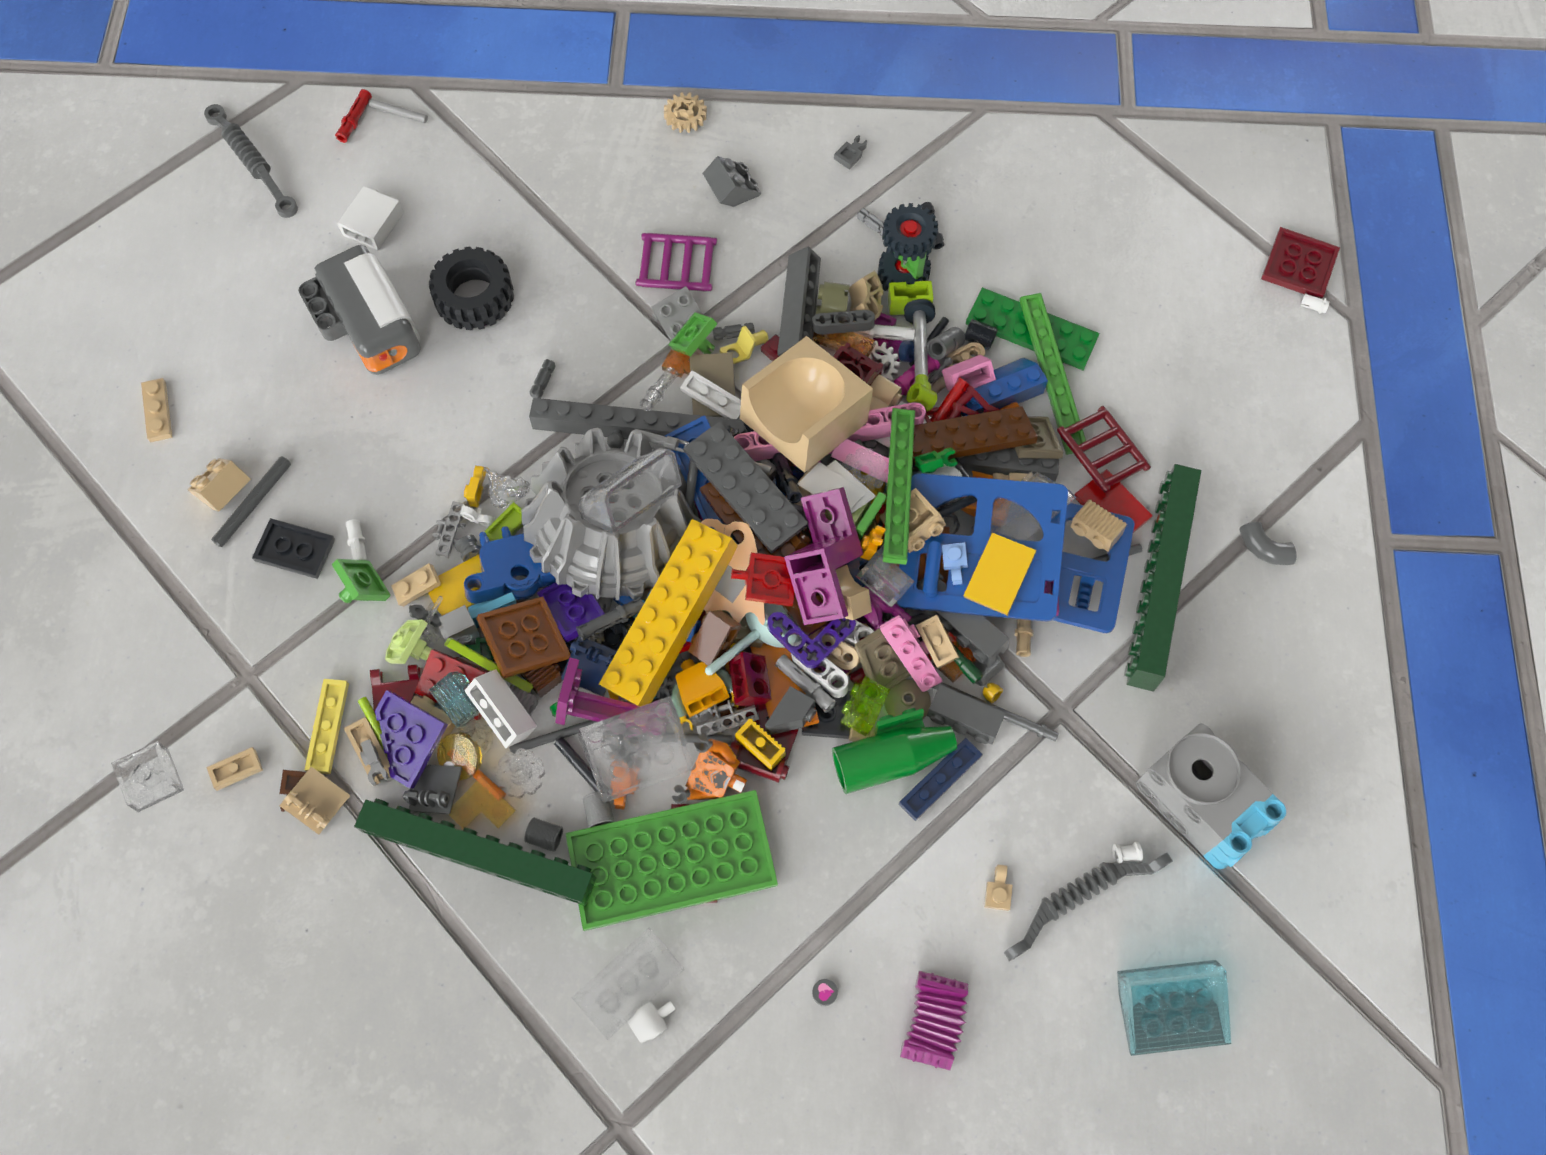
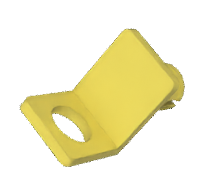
[719,326,769,365]

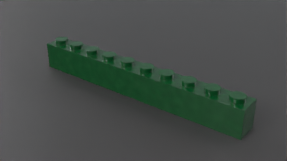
[354,798,596,906]

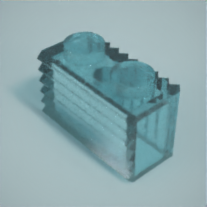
[429,671,480,728]

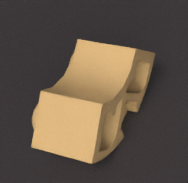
[848,270,883,322]
[818,565,872,620]

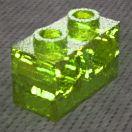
[841,676,890,736]

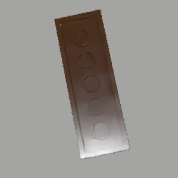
[912,406,1038,465]

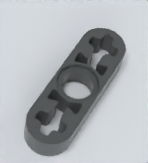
[812,310,875,334]

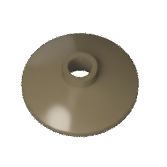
[884,679,931,720]

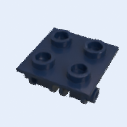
[561,636,617,697]

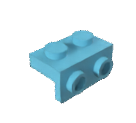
[468,592,517,628]

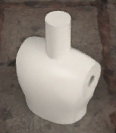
[627,1001,676,1044]

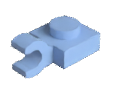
[942,542,968,585]

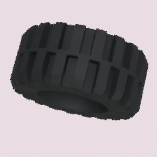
[429,246,514,330]

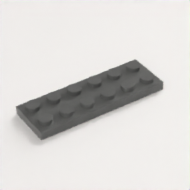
[683,421,808,554]

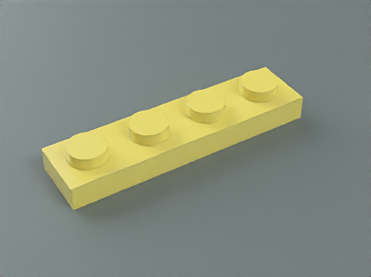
[304,679,349,774]

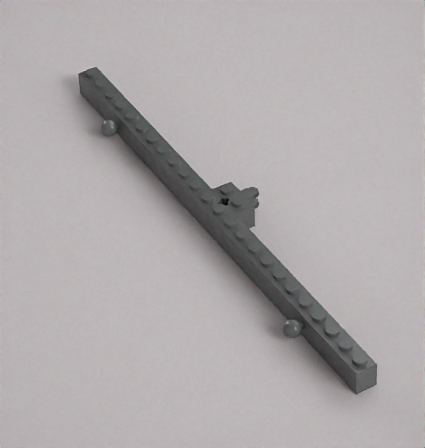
[529,398,1059,484]

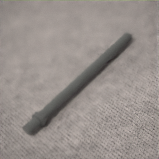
[912,678,1059,742]

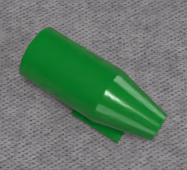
[832,708,957,794]

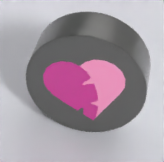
[812,979,838,1006]

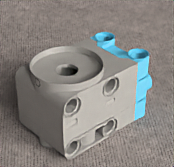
[1136,723,1286,869]

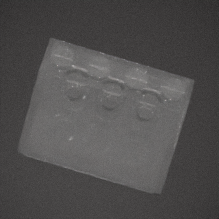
[578,696,694,803]

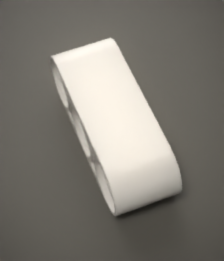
[791,641,849,698]

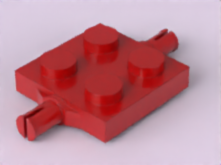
[731,552,794,607]

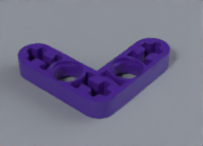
[767,612,856,669]

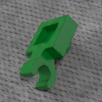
[914,448,958,473]

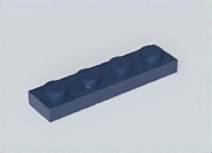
[898,738,983,821]

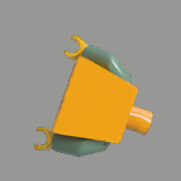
[671,659,739,733]

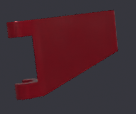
[370,664,421,712]

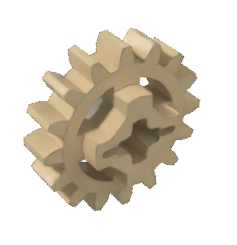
[664,92,707,133]

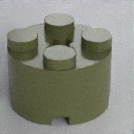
[816,281,850,324]

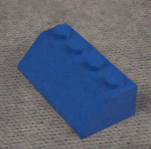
[948,358,1048,416]

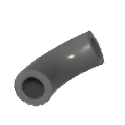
[1239,522,1297,565]

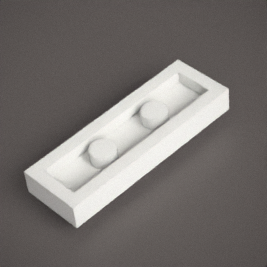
[680,371,741,419]

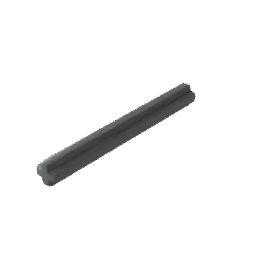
[211,456,291,547]

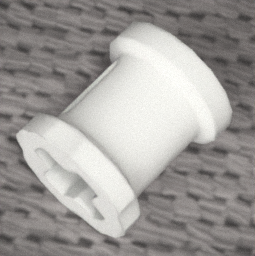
[1112,841,1143,864]

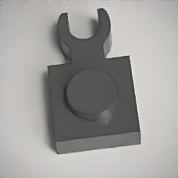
[834,135,867,170]

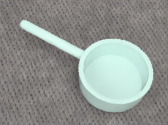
[705,603,802,675]

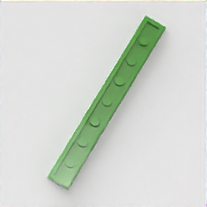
[1019,293,1086,455]
[882,408,915,565]

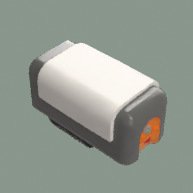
[298,245,421,375]

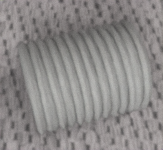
[582,791,615,828]

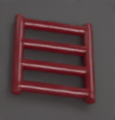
[1057,406,1151,493]

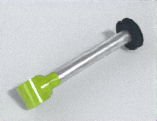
[904,299,938,412]

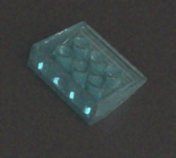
[1117,960,1231,1056]

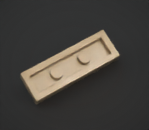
[141,378,172,443]

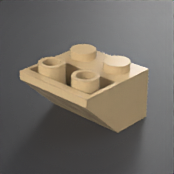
[187,458,251,512]

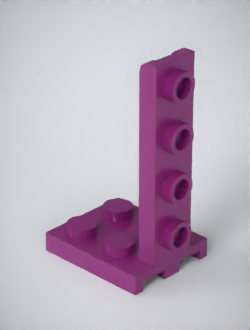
[555,658,666,736]

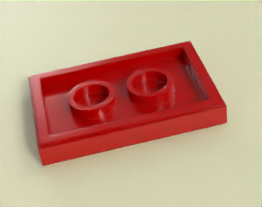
[1073,469,1153,533]

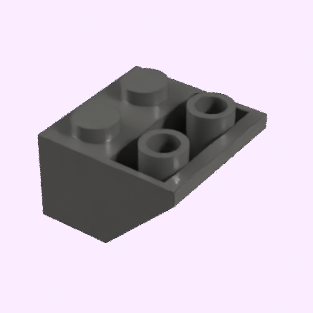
[702,156,762,207]

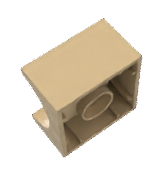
[740,336,873,473]

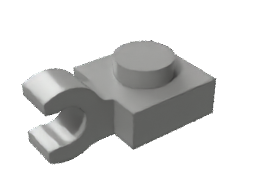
[360,739,389,786]

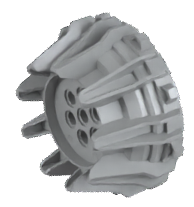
[521,427,701,600]

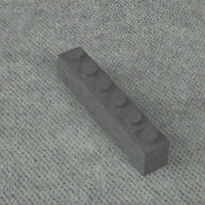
[777,246,821,356]

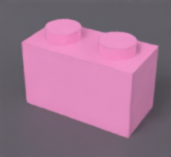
[942,355,996,391]

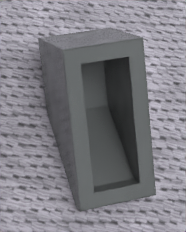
[765,686,817,735]

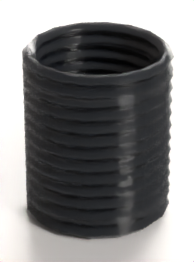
[965,318,998,350]

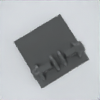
[403,765,462,814]

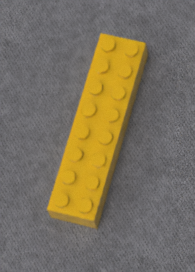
[599,519,738,711]

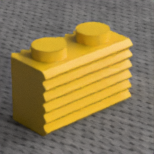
[735,719,786,771]

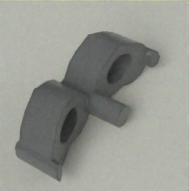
[409,604,442,627]

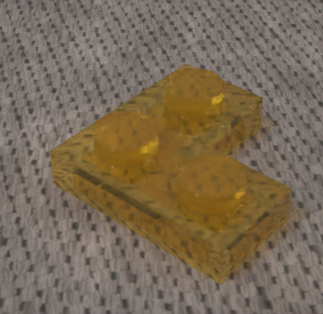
[448,777,517,829]

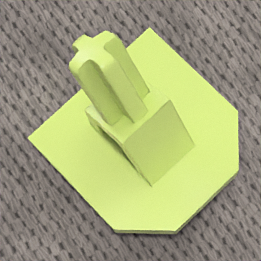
[385,619,432,664]

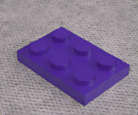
[537,582,605,643]

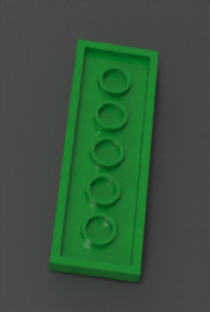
[965,287,1100,371]

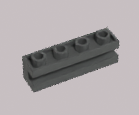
[922,580,1010,667]

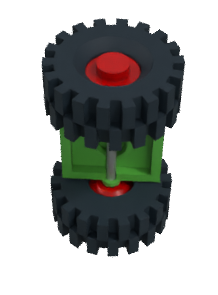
[877,203,938,291]

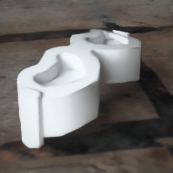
[460,504,495,526]

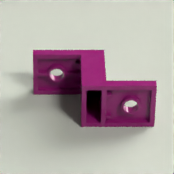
[784,487,863,625]

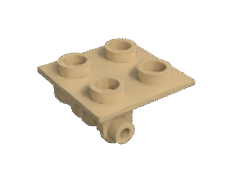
[279,766,350,835]

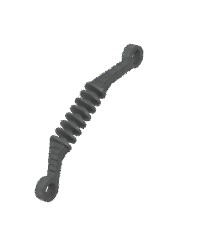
[204,104,298,218]
[1004,853,1173,961]

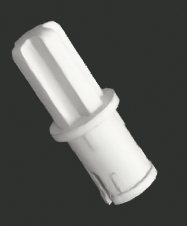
[345,519,367,560]

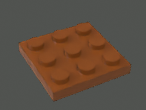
[477,596,571,679]

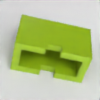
[888,281,934,315]

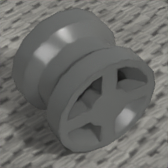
[454,535,481,562]

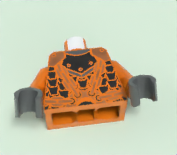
[672,733,747,804]

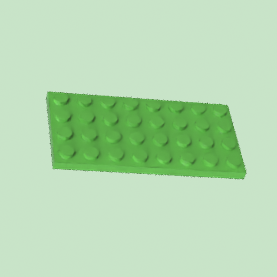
[565,790,778,931]

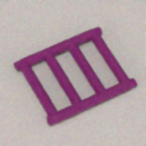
[635,233,717,291]

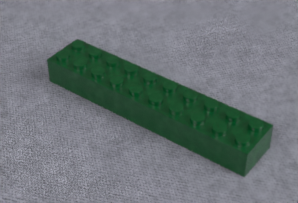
[1124,464,1202,692]

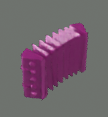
[900,971,968,1071]

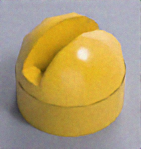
[982,683,1003,704]

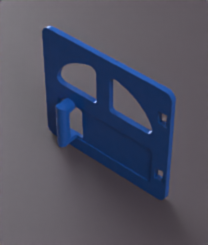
[896,473,1068,622]
[990,501,1135,633]

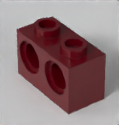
[729,652,772,708]

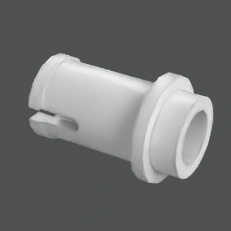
[1300,293,1330,314]

